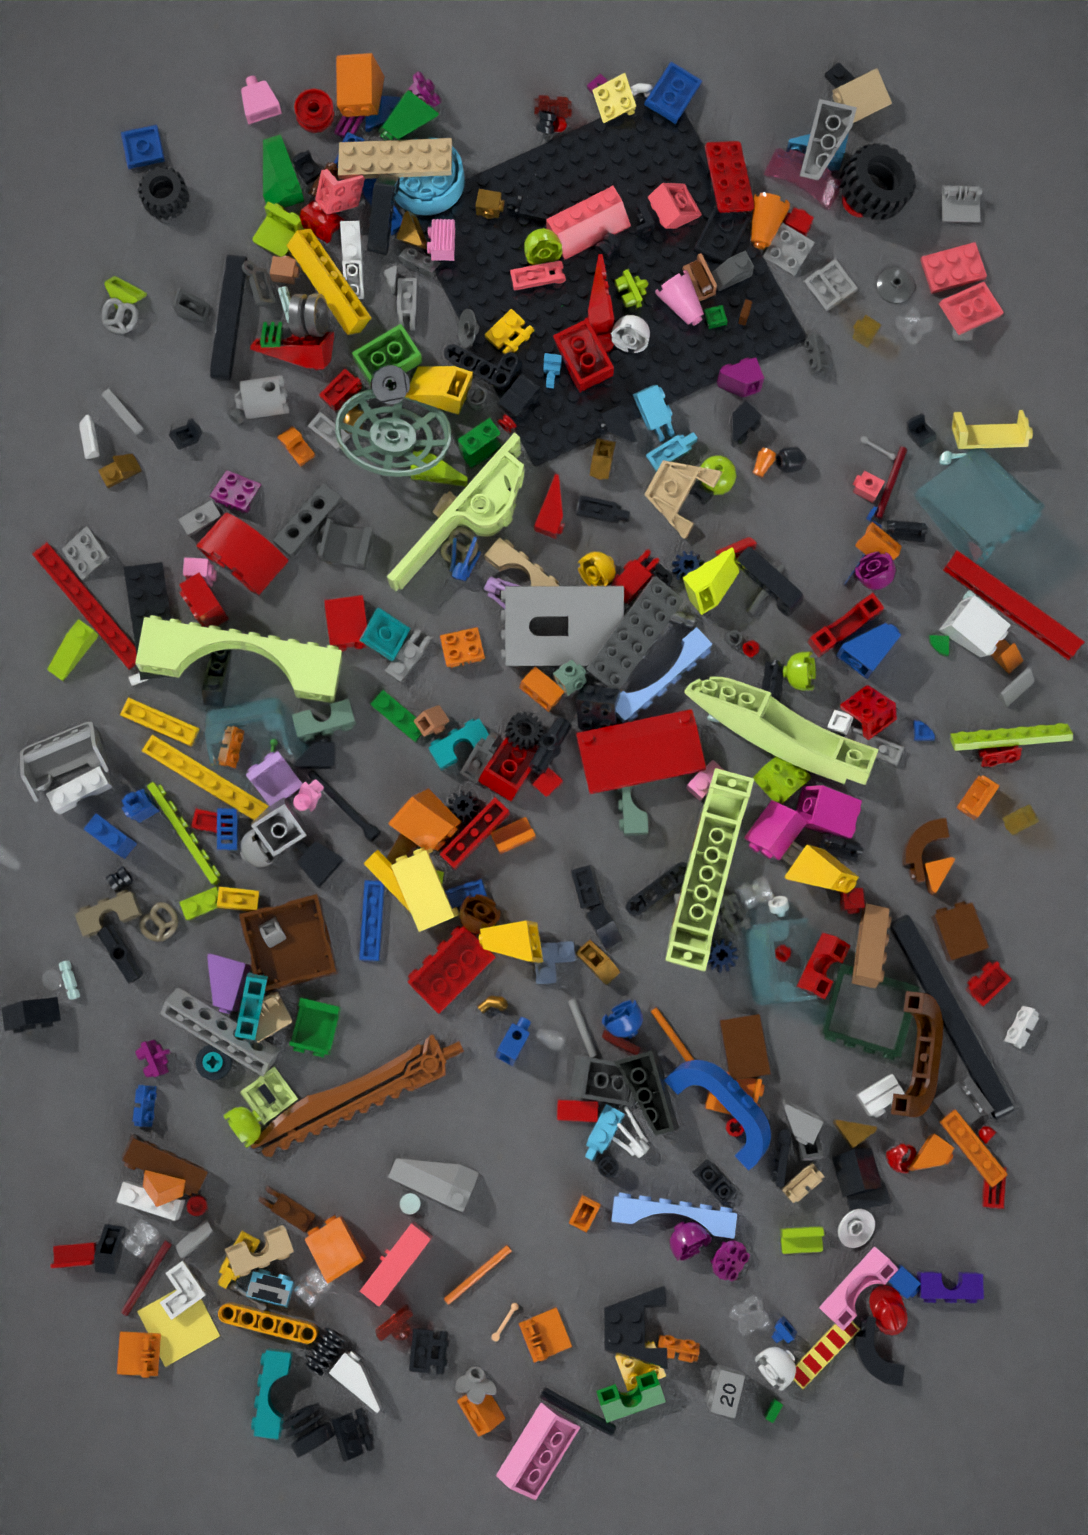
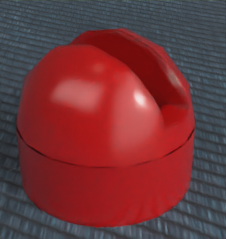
[553,116,567,132]
[743,640,760,657]
[774,944,792,962]
[978,1126,996,1144]

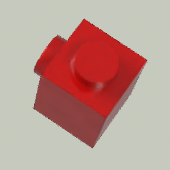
[783,207,814,236]
[840,888,865,914]

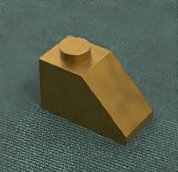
[589,439,616,480]
[575,940,620,985]

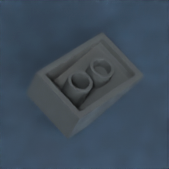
[569,1056,634,1106]

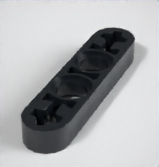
[626,862,688,916]

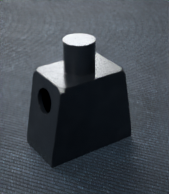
[294,841,344,889]

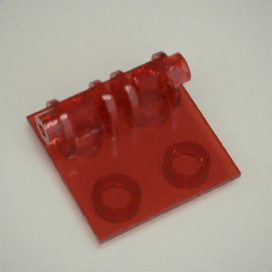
[534,95,572,119]

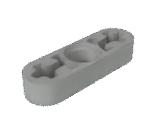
[101,388,143,436]

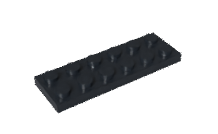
[123,562,171,680]

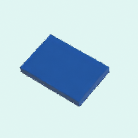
[644,62,702,124]

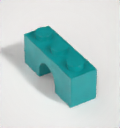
[428,718,489,771]
[235,973,268,1040]

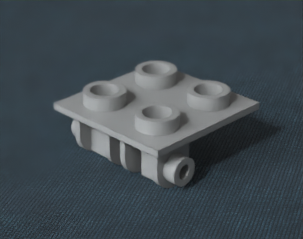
[942,185,982,222]
[763,223,815,276]
[62,526,110,580]

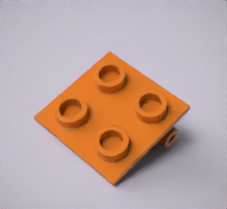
[440,627,485,668]
[518,1307,572,1363]
[117,1331,161,1378]

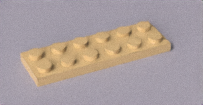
[338,138,452,180]

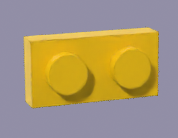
[217,887,259,911]

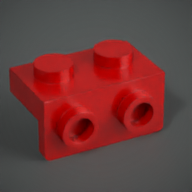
[300,200,345,243]
[319,369,362,412]
[965,961,1012,1007]

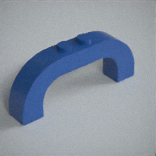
[664,1060,771,1171]

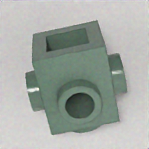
[553,660,587,696]

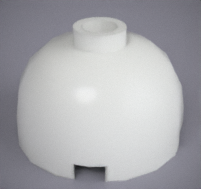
[611,315,650,353]
[755,1347,796,1391]

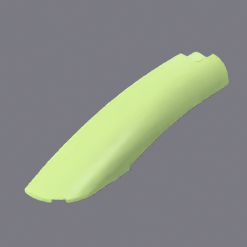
[685,677,879,785]

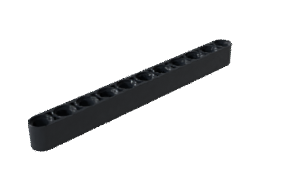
[890,914,1014,1120]

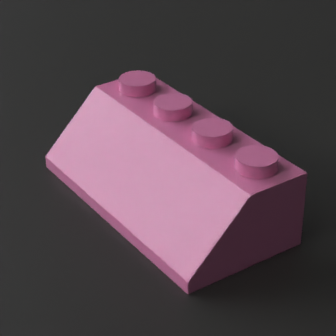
[496,1403,580,1500]

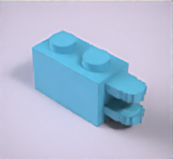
[633,385,675,442]

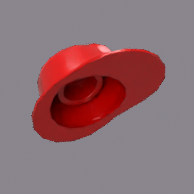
[869,1285,908,1335]

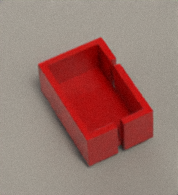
[179,572,229,628]

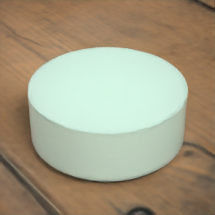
[400,1193,421,1214]

